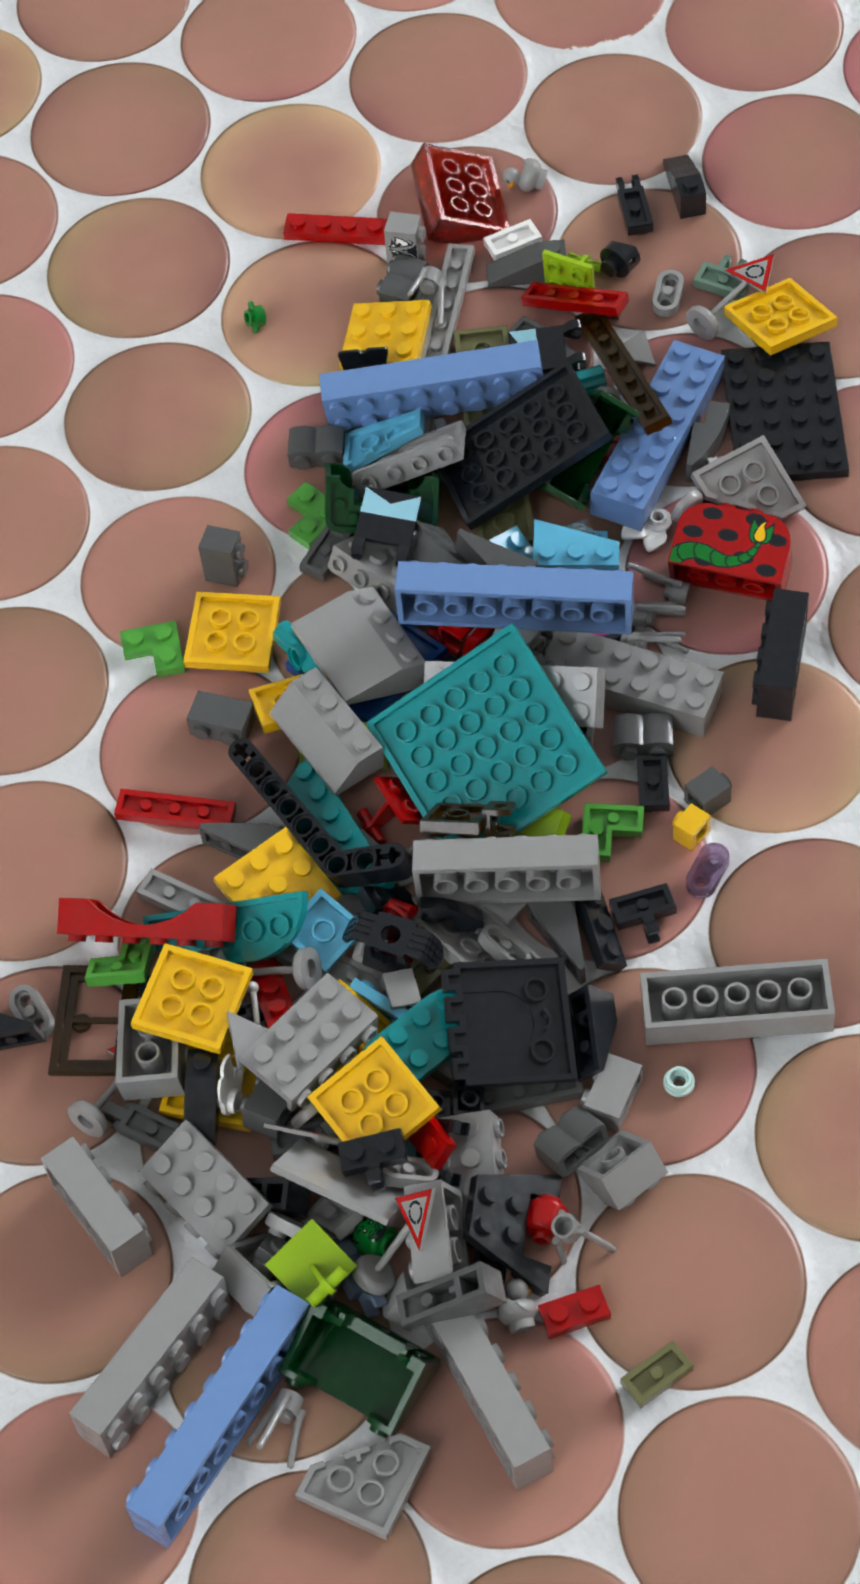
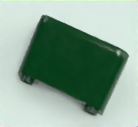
[324,463,439,533]
[278,1299,441,1438]

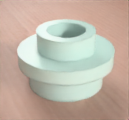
[663,1066,695,1097]

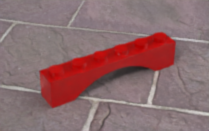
[57,898,237,948]

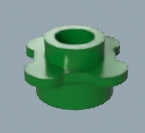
[244,301,266,333]

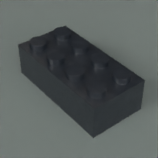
[752,588,809,721]

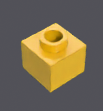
[672,803,711,851]

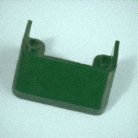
[537,389,641,511]

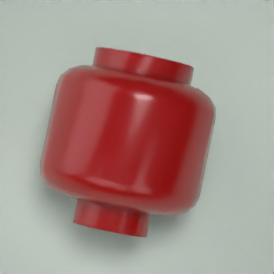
[526,1194,568,1245]

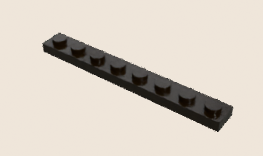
[575,313,673,436]

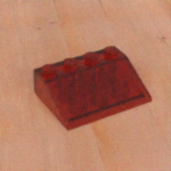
[411,143,510,244]

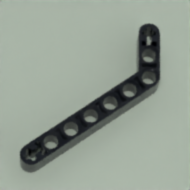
[228,738,413,888]

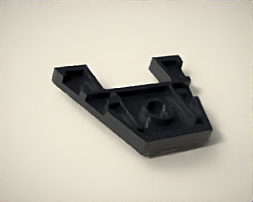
[463,1174,562,1297]

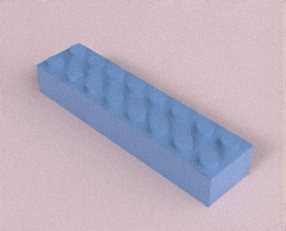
[319,340,544,432]
[589,340,725,531]
[394,560,634,635]
[125,1284,310,1549]

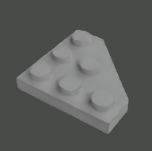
[690,435,807,521]
[295,1433,431,1541]

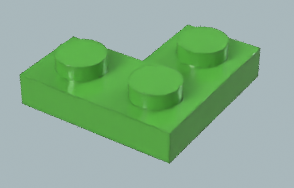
[287,482,326,550]
[120,620,186,678]
[582,803,644,862]
[85,938,155,987]

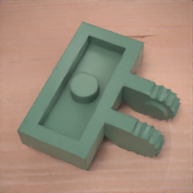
[693,254,751,301]

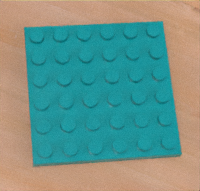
[366,623,608,840]

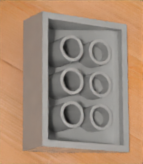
[291,586,425,705]
[270,1138,406,1229]

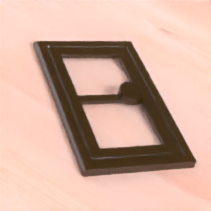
[48,965,140,1076]

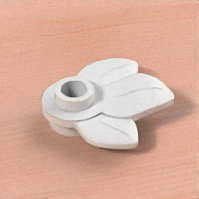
[621,508,672,553]
[217,1053,245,1116]

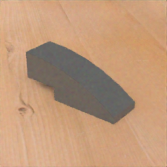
[686,401,730,483]

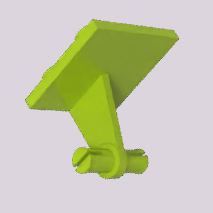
[542,249,602,288]
[265,1219,357,1308]

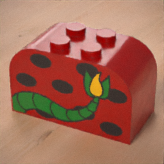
[668,503,792,600]

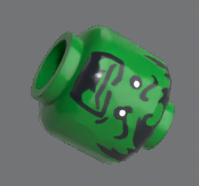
[351,1216,398,1257]

